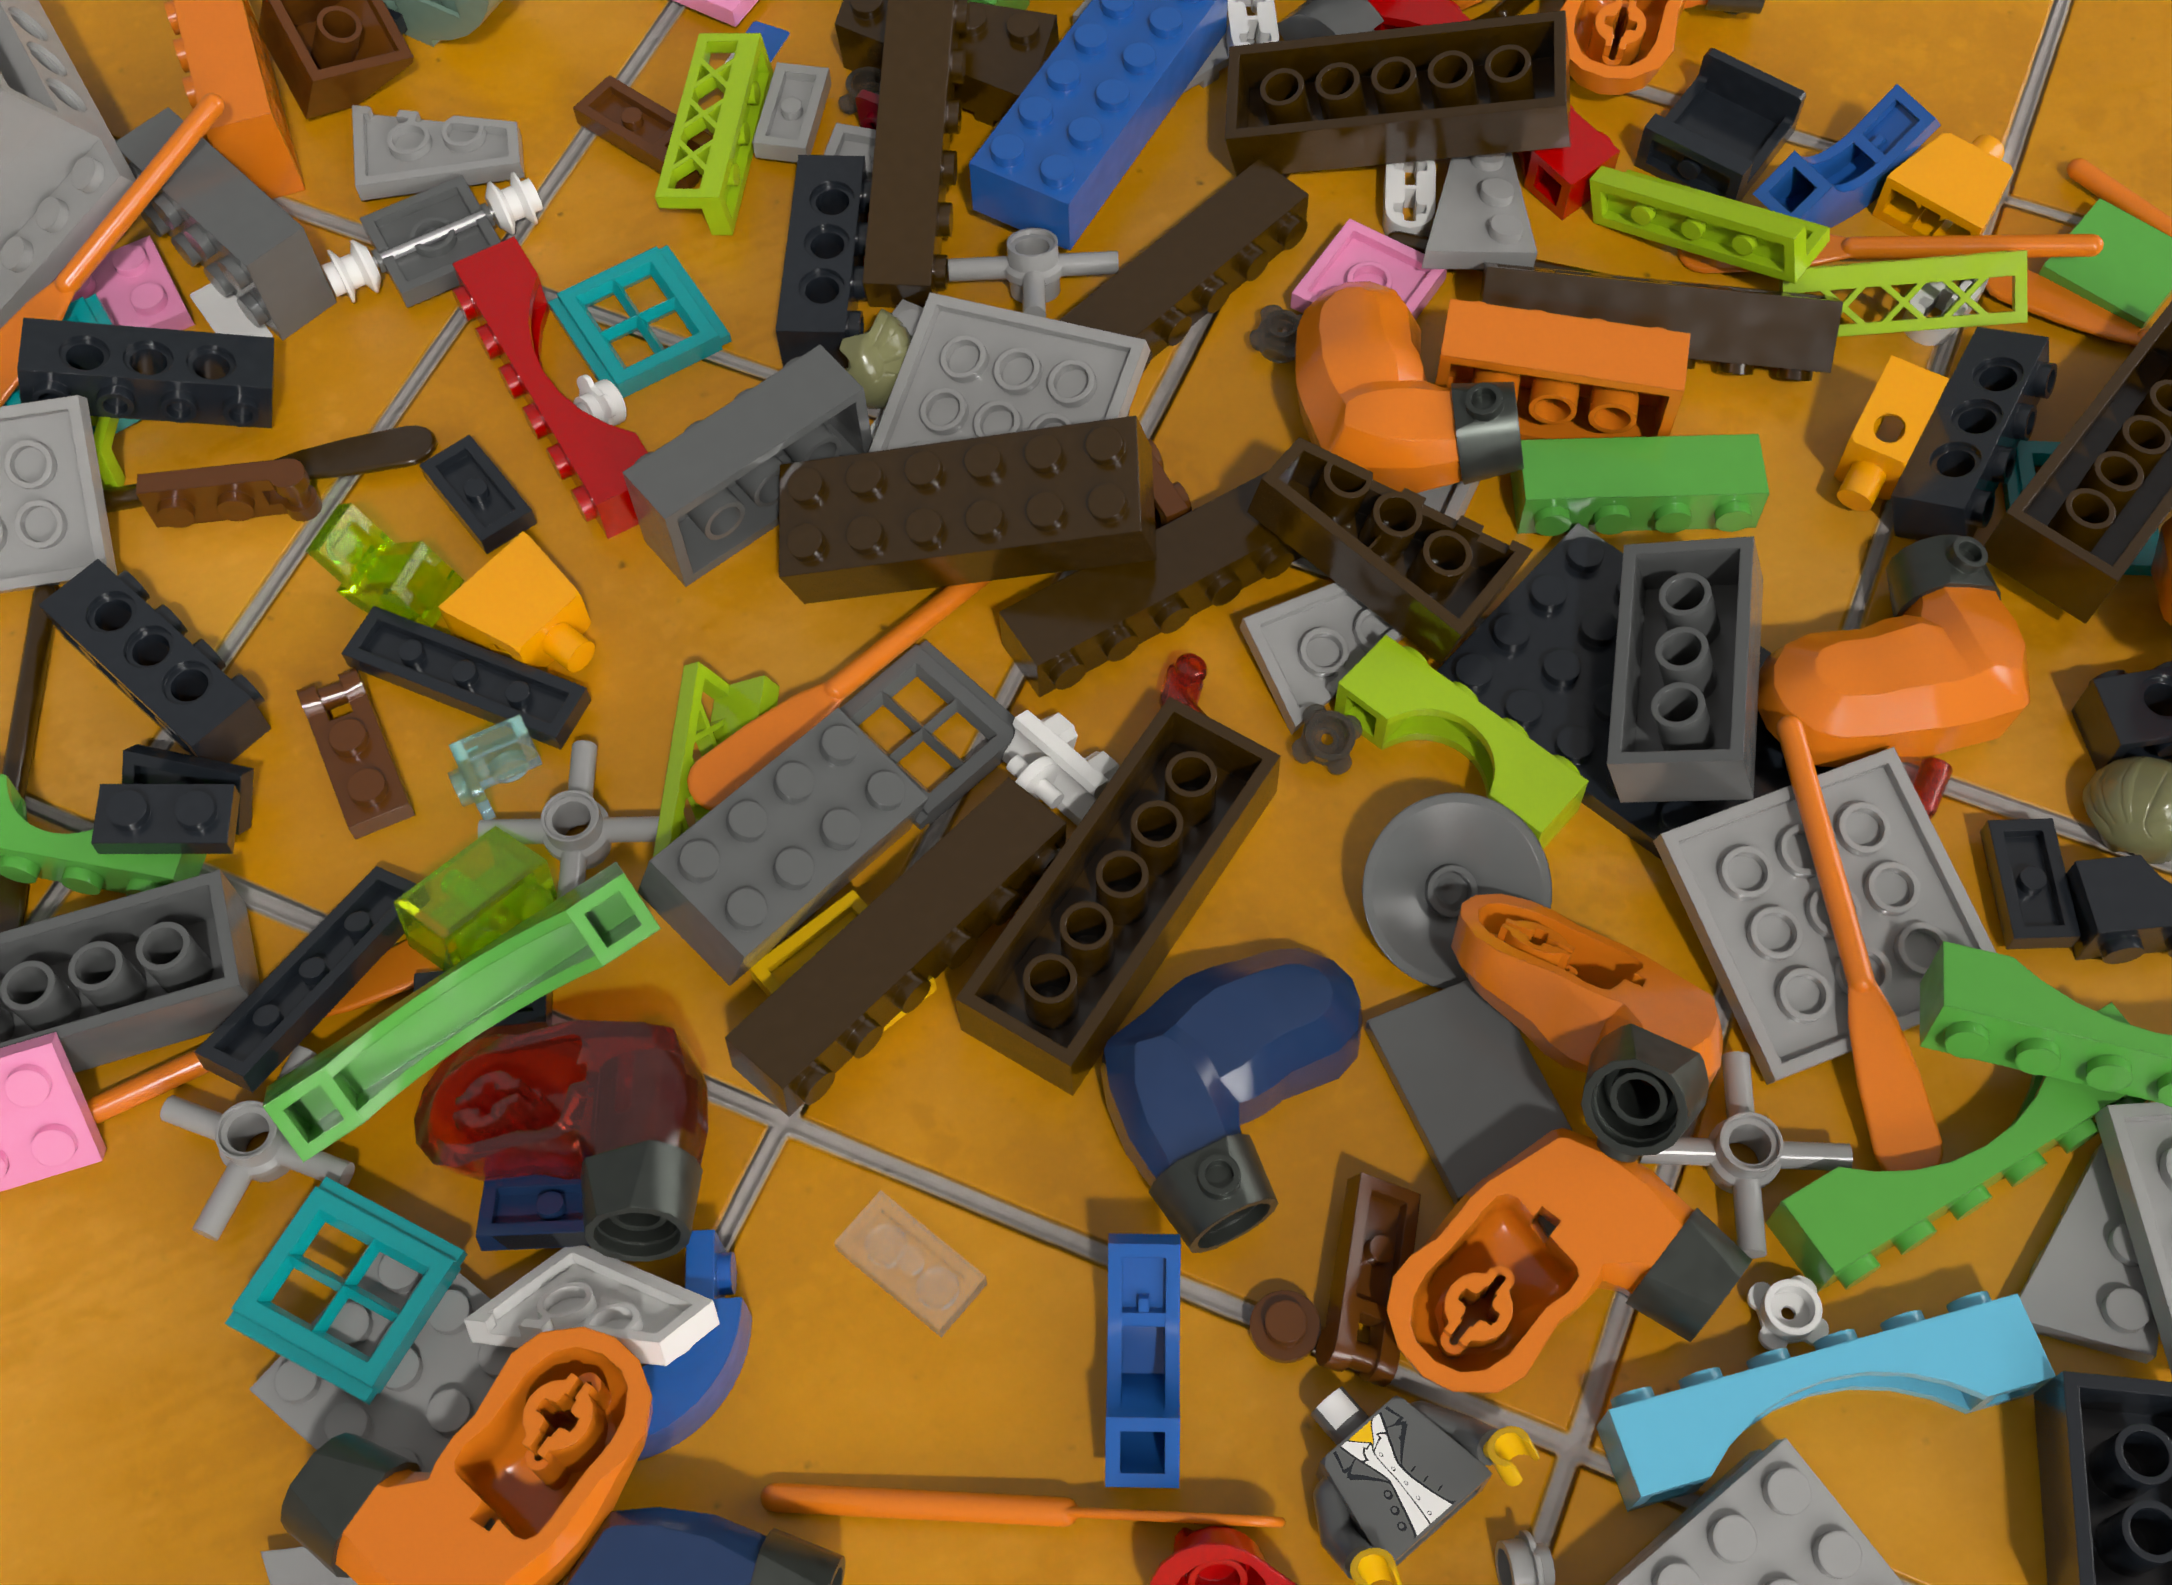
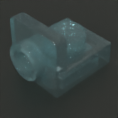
[447,714,543,820]

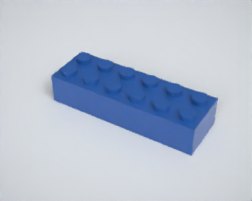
[969,0,1228,251]

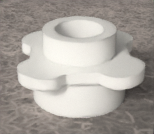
[573,374,626,426]
[1747,1275,1829,1351]

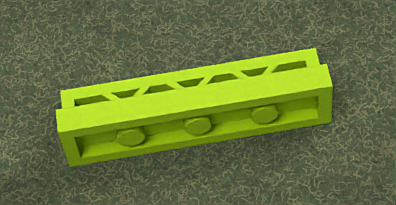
[655,33,774,235]
[1590,166,1830,284]
[1779,250,2028,337]
[653,661,780,857]

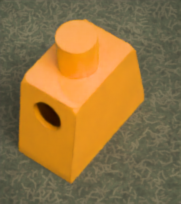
[1872,133,2014,236]
[1834,355,1949,511]
[438,531,595,673]

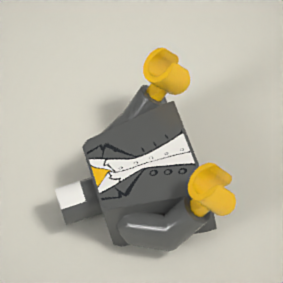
[1311,1387,1540,1585]

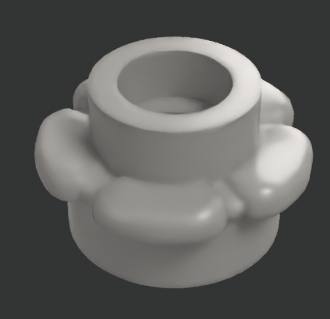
[1495,1530,1555,1585]

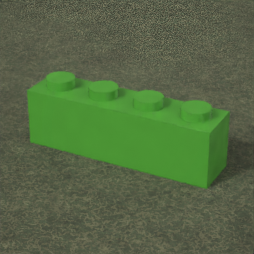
[1510,434,1770,536]

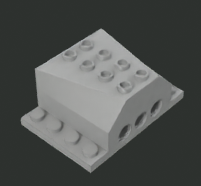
[0,0,136,328]

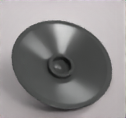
[1362,793,1552,989]

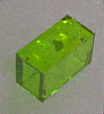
[393,826,557,972]

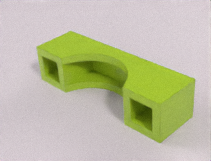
[1334,635,1589,849]

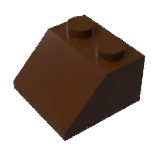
[258,0,414,119]

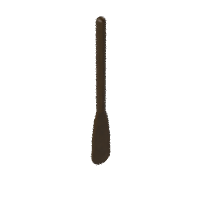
[103,425,437,513]
[0,585,57,933]

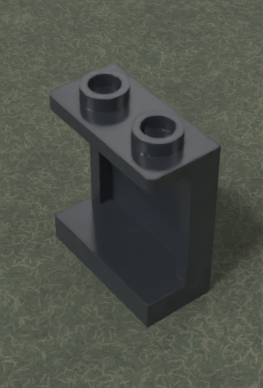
[1634,48,1806,201]

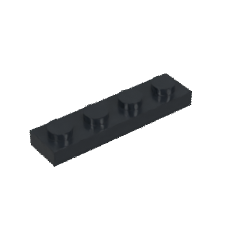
[341,606,591,750]
[194,866,432,1093]

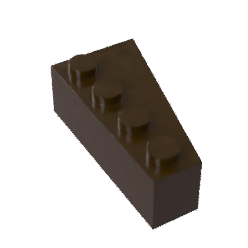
[835,0,1059,127]
[1247,437,1533,665]

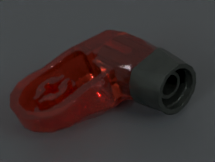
[414,1020,708,1262]

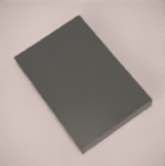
[1365,979,1573,1205]

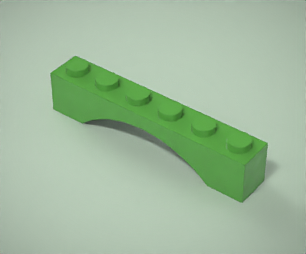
[263,862,661,1163]
[1920,941,2172,1107]
[1765,1003,2151,1293]

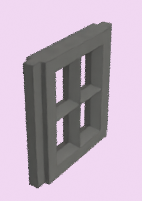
[840,640,1015,830]

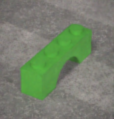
[0,774,207,896]

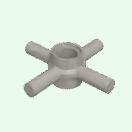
[948,228,1119,318]
[478,740,659,899]
[160,1046,355,1241]
[1637,1051,1853,1259]

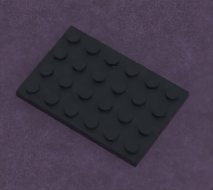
[1437,523,1838,860]

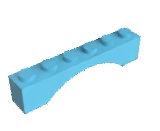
[1596,1291,2056,1512]

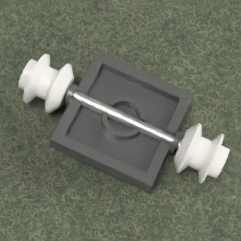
[321,172,543,308]

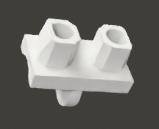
[1002,710,1120,826]

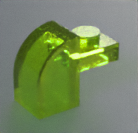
[306,503,464,628]

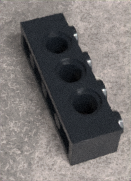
[776,155,872,369]
[17,318,274,428]
[1891,327,2057,541]
[39,559,271,763]
[2071,661,2172,771]

